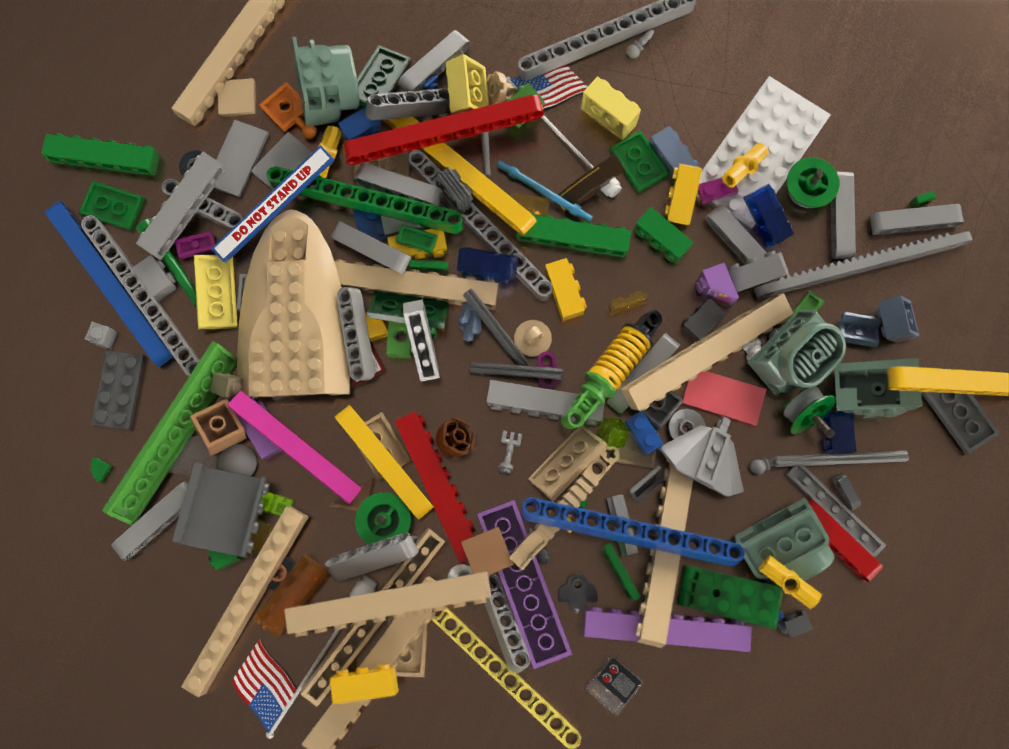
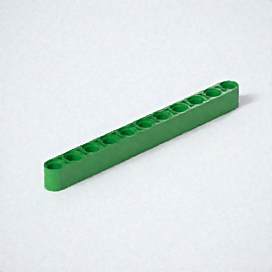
[266,166,463,234]

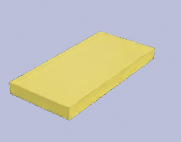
[194,255,238,330]

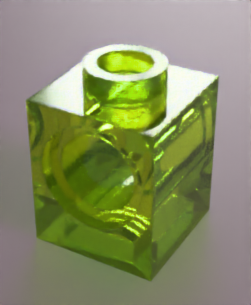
[597,417,631,447]

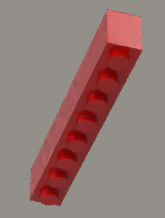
[395,411,475,564]

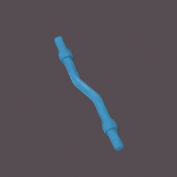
[496,160,593,222]

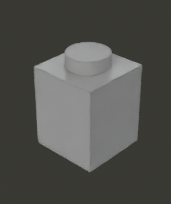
[85,322,118,350]

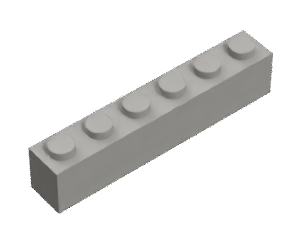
[136,152,227,260]
[487,380,605,426]

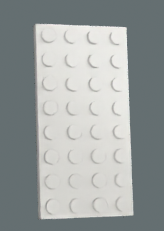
[696,76,831,231]

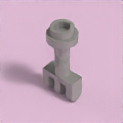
[498,430,522,474]

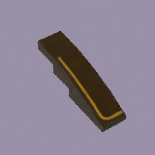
[556,154,625,214]

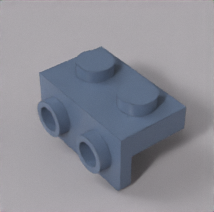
[838,312,882,348]

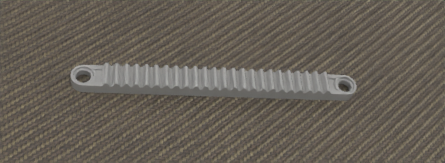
[754,231,973,299]

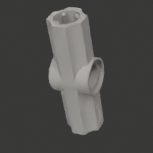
[606,494,638,557]

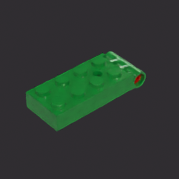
[677,565,784,629]

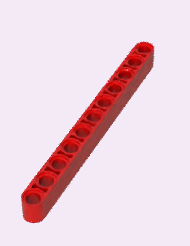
[343,95,544,165]

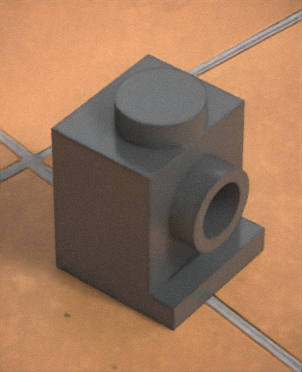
[778,609,813,638]

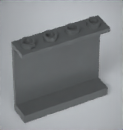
[172,462,270,558]

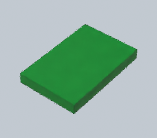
[609,130,670,194]
[78,180,145,232]
[601,543,641,601]

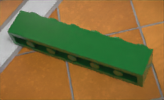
[41,133,160,176]
[516,212,631,258]

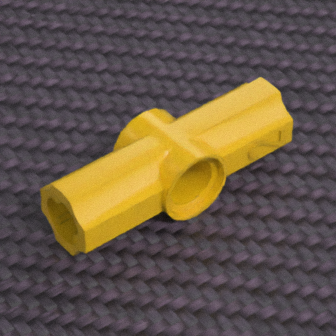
[318,126,342,178]
[722,143,769,187]
[759,556,822,609]

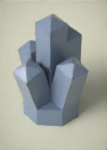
[458,302,482,342]

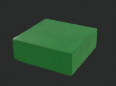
[909,191,936,208]

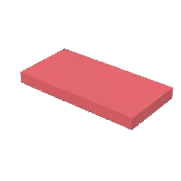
[682,371,767,426]

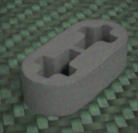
[833,473,861,511]

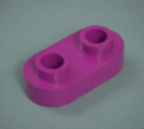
[537,351,558,390]

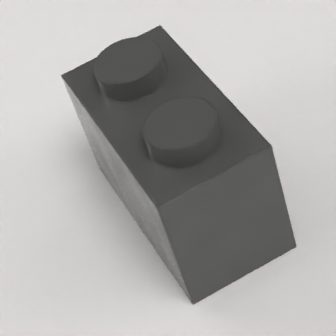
[681,299,727,342]

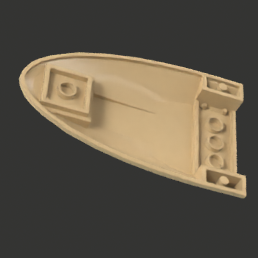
[237,209,350,399]

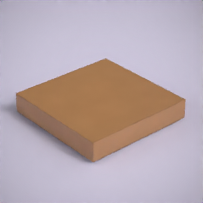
[461,527,514,575]

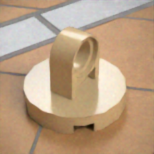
[486,72,517,105]
[514,320,552,358]

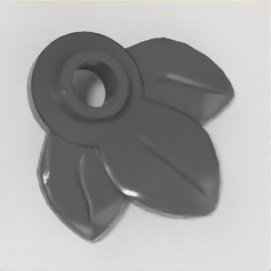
[558,573,598,613]

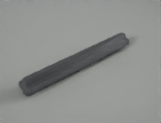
[463,289,528,366]
[469,362,563,379]

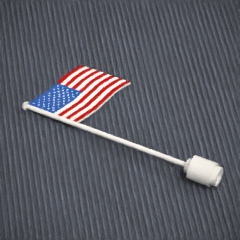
[506,65,622,198]
[232,575,377,738]

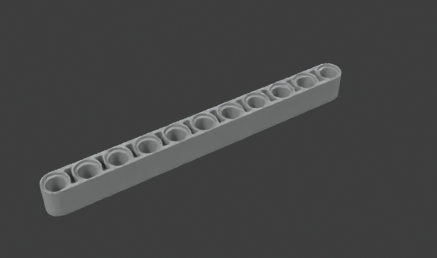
[518,0,696,80]
[408,150,552,301]
[81,215,200,377]

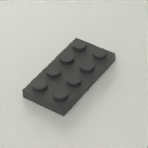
[91,350,146,430]
[921,369,1000,455]

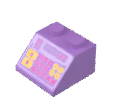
[695,263,739,309]

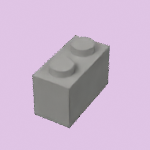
[132,255,177,301]

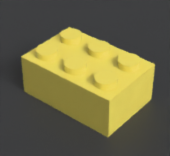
[446,54,489,114]
[581,76,641,140]

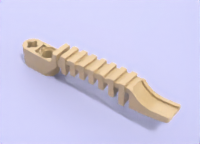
[509,445,619,570]

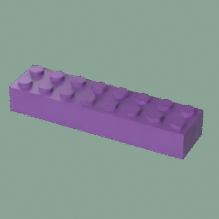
[477,500,572,669]
[582,606,752,652]

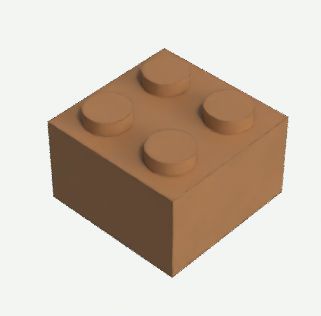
[190,399,246,456]

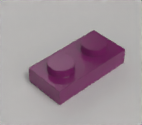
[698,178,739,204]
[175,231,216,259]

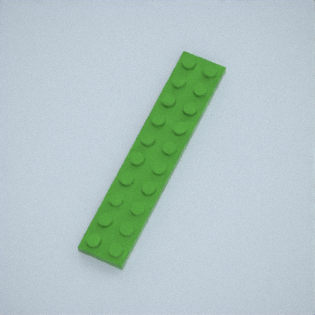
[102,341,237,526]

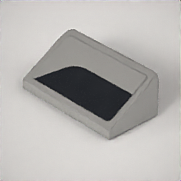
[628,465,664,502]

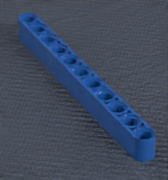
[44,200,173,367]
[521,498,745,566]

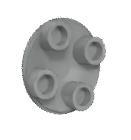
[218,444,258,476]

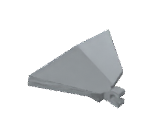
[658,417,744,497]

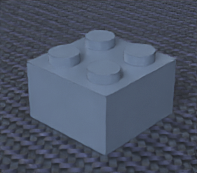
[877,296,920,343]

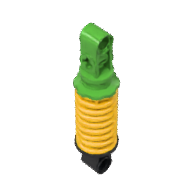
[561,310,662,430]

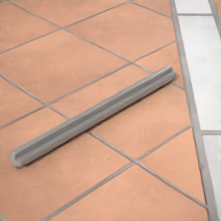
[774,451,909,467]

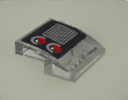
[585,655,644,716]

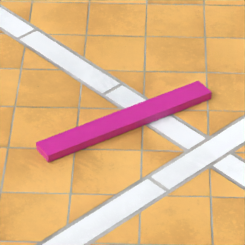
[227,391,362,505]

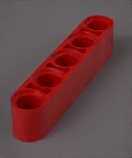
[808,499,883,582]

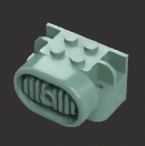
[292,37,360,126]
[747,309,846,395]
[834,358,922,418]
[734,498,834,587]

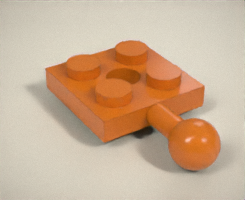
[259,82,317,139]

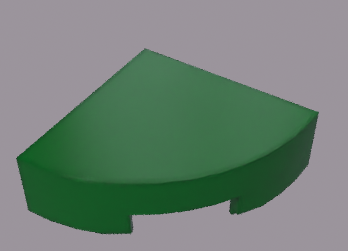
[91,457,112,483]

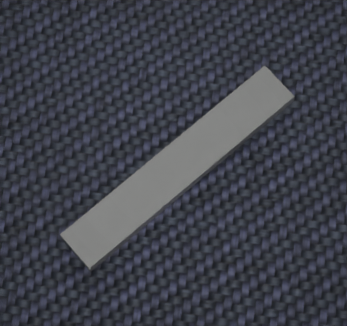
[784,466,886,558]

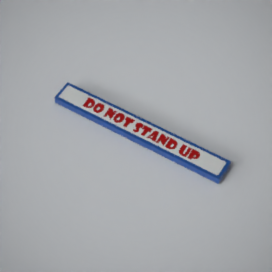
[211,145,334,263]

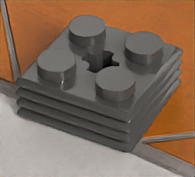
[437,167,473,214]
[629,391,684,430]

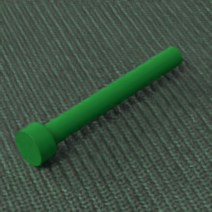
[136,218,197,307]

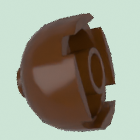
[436,417,476,458]

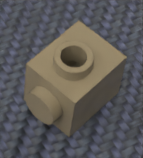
[210,373,243,400]

